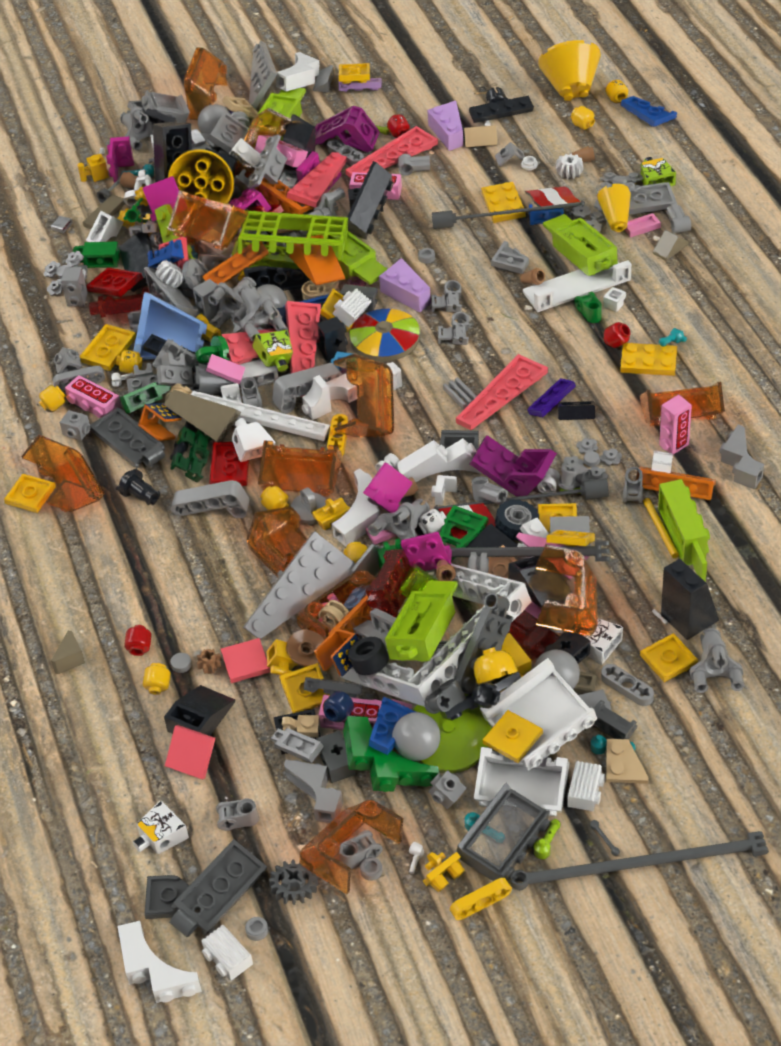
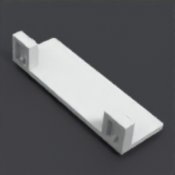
[523,260,632,312]

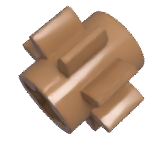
[196,649,222,674]

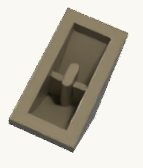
[653,230,689,261]
[51,630,85,674]

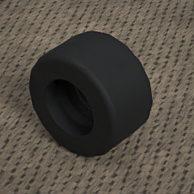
[348,637,389,675]

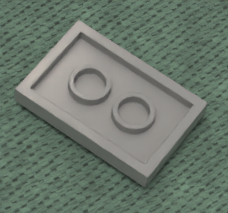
[208,111,248,154]
[629,182,677,215]

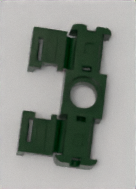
[170,427,212,482]

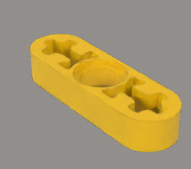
[327,414,349,459]
[449,878,512,920]

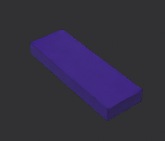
[527,378,576,418]

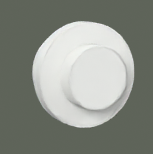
[521,156,538,171]

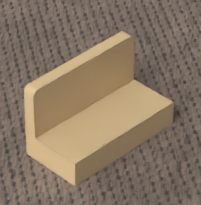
[464,125,497,148]

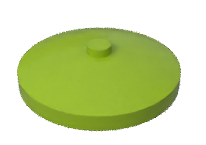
[414,693,492,773]

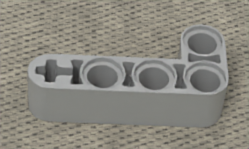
[272,363,343,414]
[171,480,250,518]

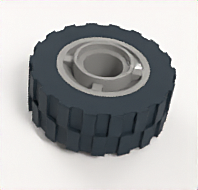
[495,499,539,541]

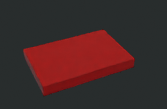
[86,267,143,297]
[209,442,249,486]

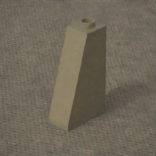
[164,390,241,442]

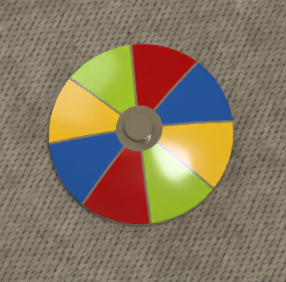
[349,309,420,362]

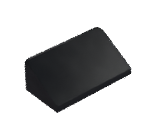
[558,401,595,420]

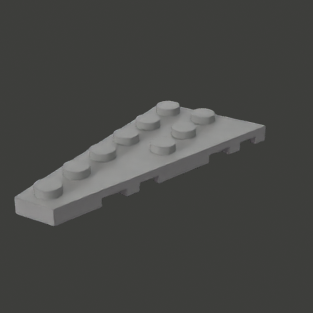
[249,41,277,109]
[243,531,356,639]

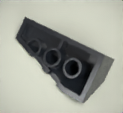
[244,266,310,291]

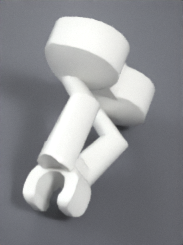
[123,169,152,207]

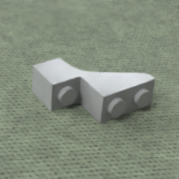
[720,425,764,489]
[284,760,343,824]

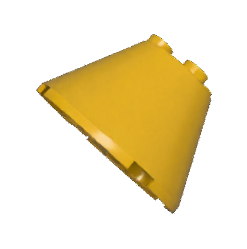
[538,40,601,101]
[168,149,234,215]

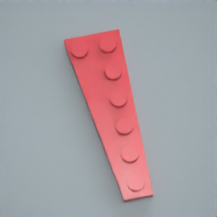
[346,126,438,178]
[287,152,347,208]
[285,301,321,397]
[222,328,319,365]
[456,354,548,430]

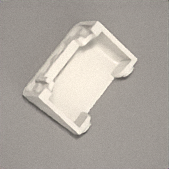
[474,747,570,816]

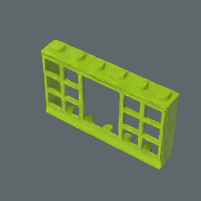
[238,211,348,261]

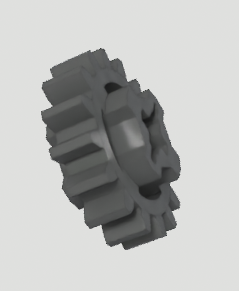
[269,859,318,905]

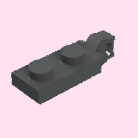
[304,677,363,698]

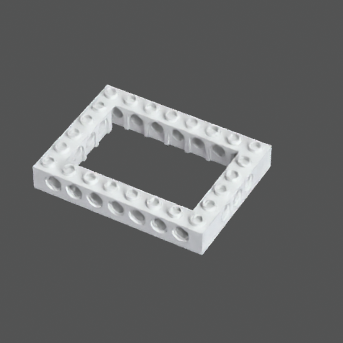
[340,564,532,707]

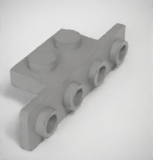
[248,134,287,189]
[353,608,396,649]

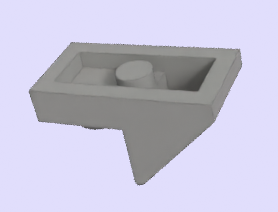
[199,252,230,272]

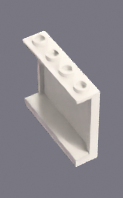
[480,658,597,771]

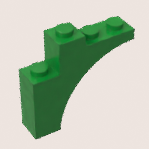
[343,716,439,792]

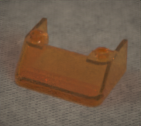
[184,47,227,120]
[234,108,291,178]
[333,354,394,437]
[640,382,725,426]
[21,435,105,512]
[536,544,598,635]
[296,570,391,640]
[299,800,404,894]

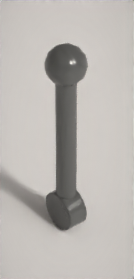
[590,820,620,856]

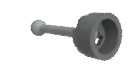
[96,176,121,203]

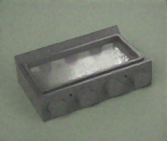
[456,782,550,881]

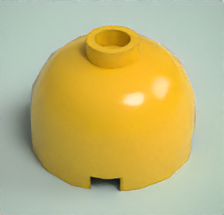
[473,647,518,684]

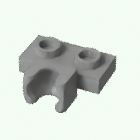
[157,352,194,387]
[127,363,158,393]

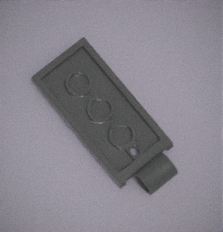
[90,407,165,469]
[454,593,514,695]
[169,839,267,937]

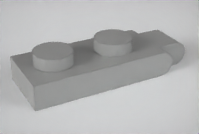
[270,728,324,763]

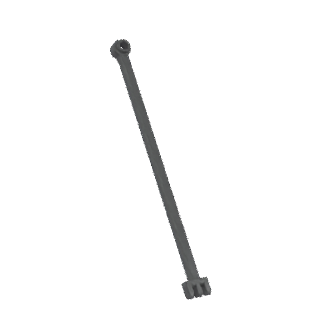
[390,540,610,562]
[511,831,769,891]

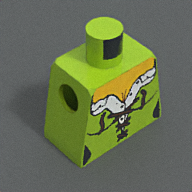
[641,157,676,186]
[252,330,293,372]

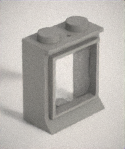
[141,90,190,123]

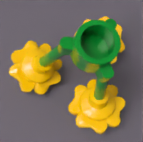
[117,186,151,229]

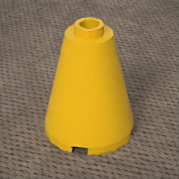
[597,183,631,232]

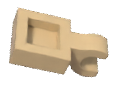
[282,715,319,737]

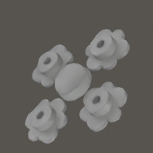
[596,172,643,192]
[572,200,609,232]
[44,251,87,296]
[562,438,622,480]

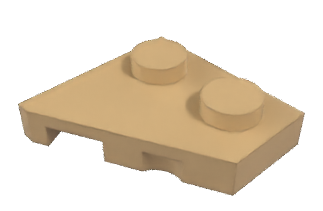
[222,96,259,119]
[606,739,648,784]

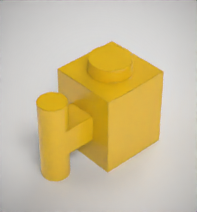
[77,154,109,182]
[267,639,298,676]

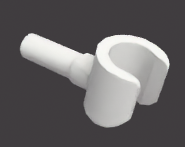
[111,373,135,387]
[409,842,424,874]

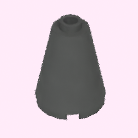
[192,363,241,396]

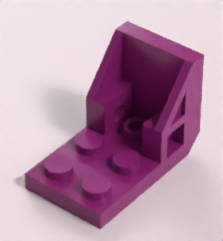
[315,106,380,152]
[469,435,557,497]

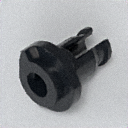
[116,469,160,505]

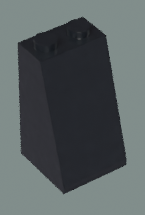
[661,558,719,640]

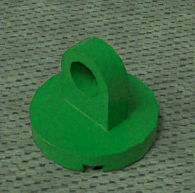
[195,336,230,363]

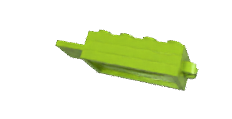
[247,88,306,146]
[543,214,618,276]
[306,231,387,285]
[658,479,710,582]
[385,581,458,662]

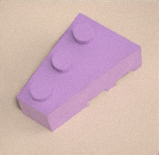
[427,101,463,151]
[379,258,431,312]

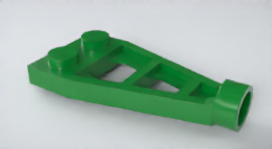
[440,505,488,562]

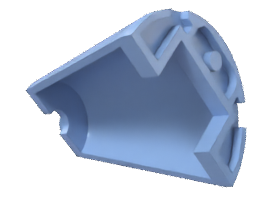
[133,292,207,360]

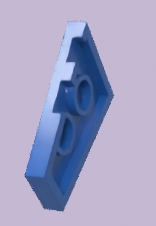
[621,96,677,127]
[369,696,416,755]

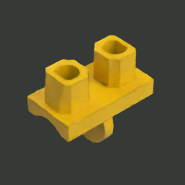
[312,497,350,530]
[422,852,465,892]

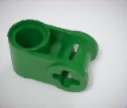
[574,291,602,323]

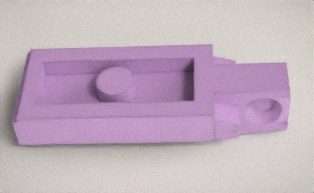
[339,78,382,92]

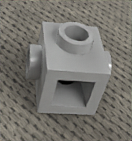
[54,347,82,374]
[59,410,91,441]
[428,770,467,809]

